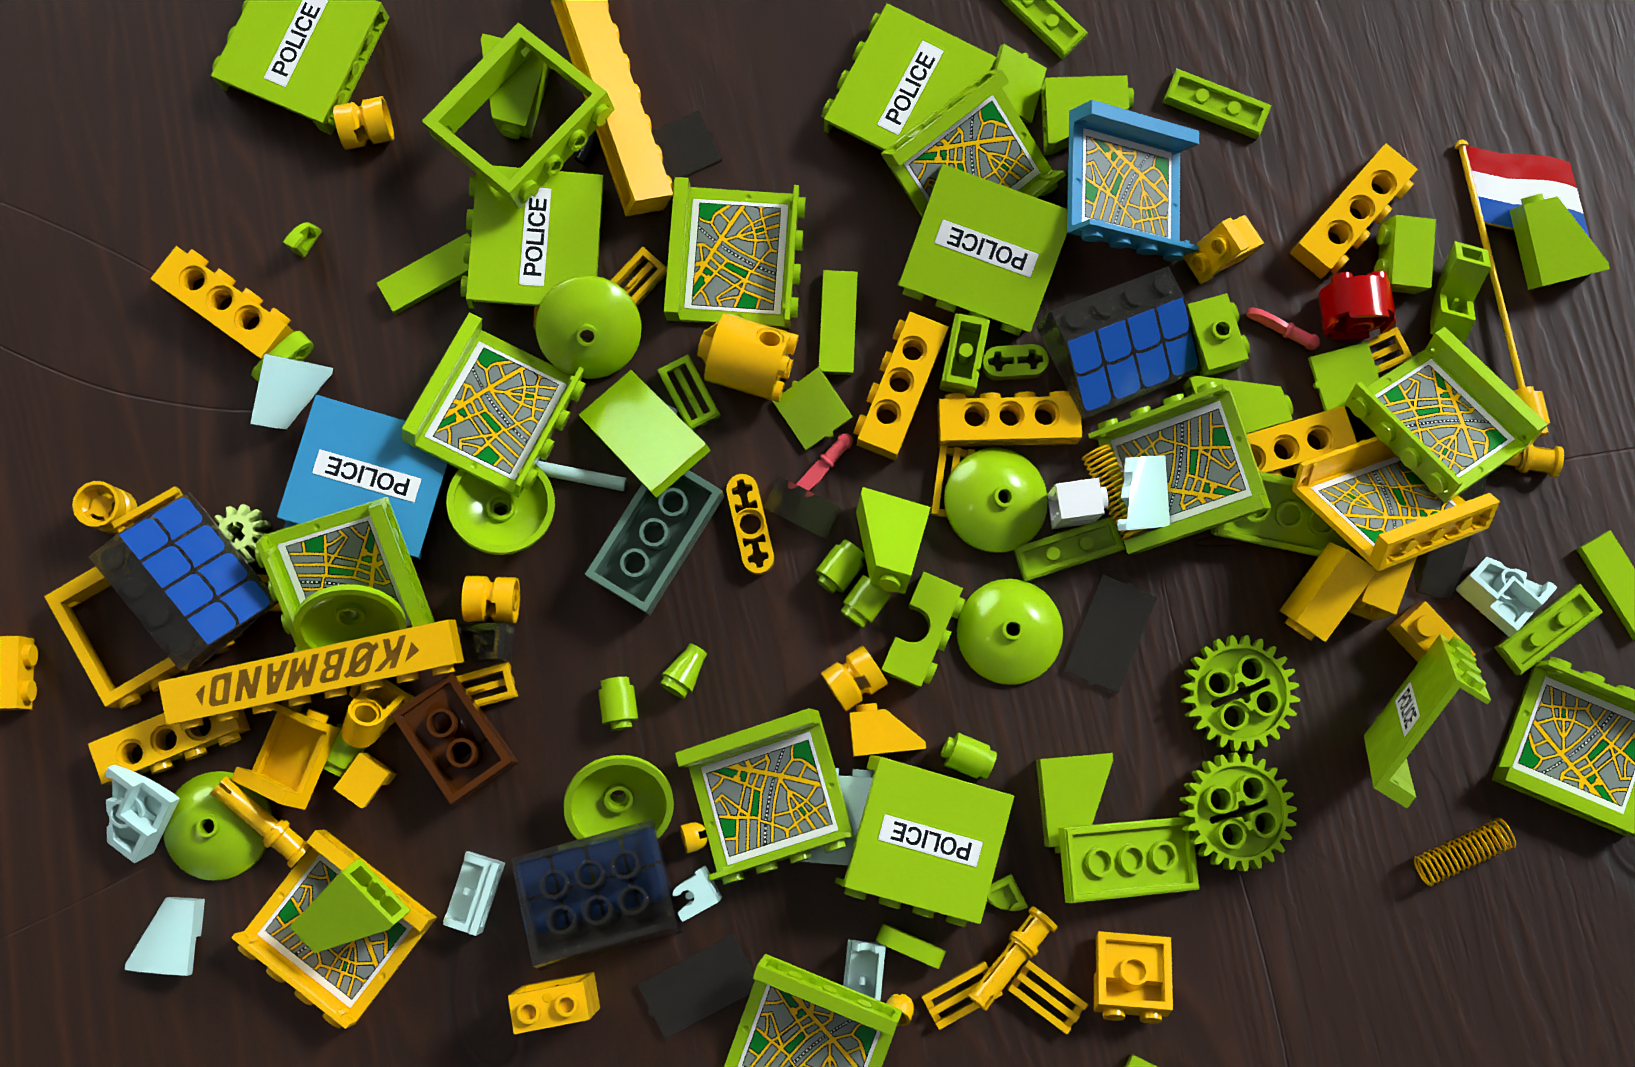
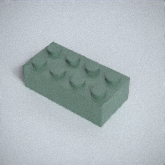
[585,470,724,616]

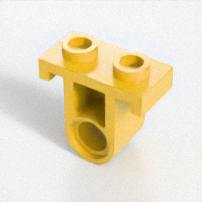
[1184,215,1265,284]
[341,679,414,748]

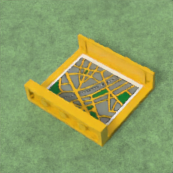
[1292,436,1500,571]
[231,830,437,1029]

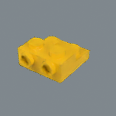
[1094,931,1173,1024]

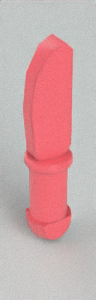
[1246,307,1320,350]
[793,433,853,494]

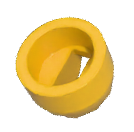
[680,822,708,854]
[886,994,914,1026]

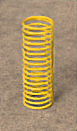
[1081,444,1149,540]
[1414,818,1516,887]

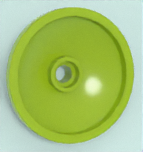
[535,276,641,379]
[944,448,1048,553]
[446,465,555,555]
[957,579,1063,685]
[293,584,406,650]
[564,755,674,854]
[163,771,272,881]

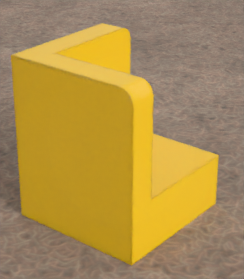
[333,752,397,808]

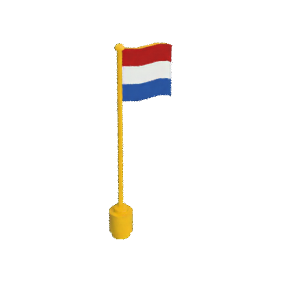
[1454,140,1590,437]

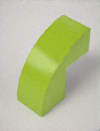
[1430,241,1491,343]

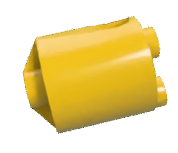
[697,313,799,403]

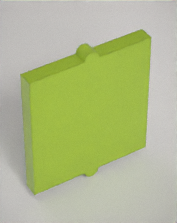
[993,44,1047,123]
[1308,342,1380,411]
[773,367,854,451]

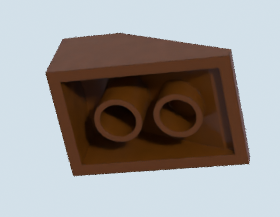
[391,672,519,805]

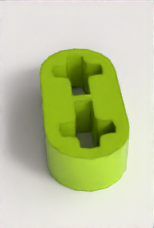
[251,331,314,383]
[981,344,1049,381]
[876,923,946,969]

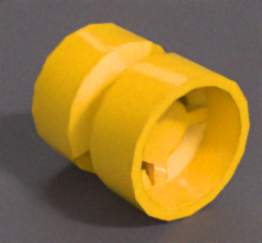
[333,96,394,150]
[72,481,137,534]
[462,576,520,624]
[821,645,888,712]

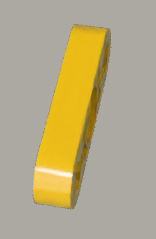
[726,474,774,575]

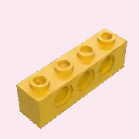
[1290,143,1418,279]
[150,246,294,359]
[853,312,949,461]
[937,391,1082,447]
[1246,406,1357,476]
[88,710,251,784]

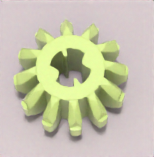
[212,504,271,564]

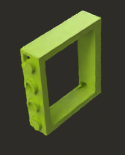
[422,22,615,209]

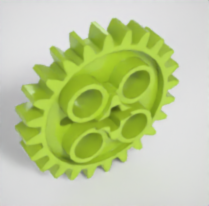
[1181,635,1300,751]
[1179,752,1297,871]

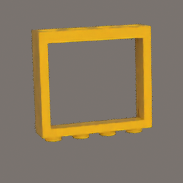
[44,532,243,710]

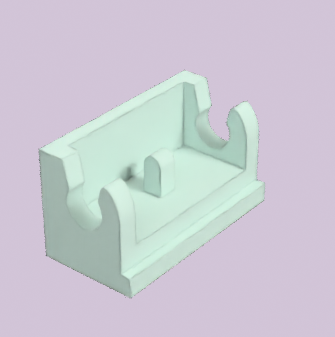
[443,851,505,936]
[672,865,722,922]
[843,939,886,1001]

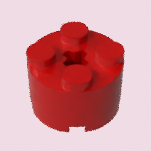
[1318,271,1396,341]

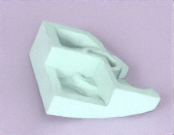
[250,354,333,429]
[1118,455,1170,531]
[1455,557,1557,637]
[105,765,180,863]
[125,897,205,976]

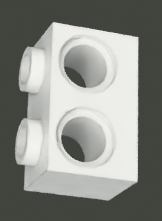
[1047,478,1108,529]

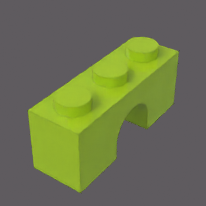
[881,571,965,689]

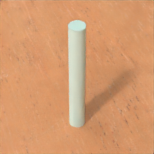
[537,461,627,491]

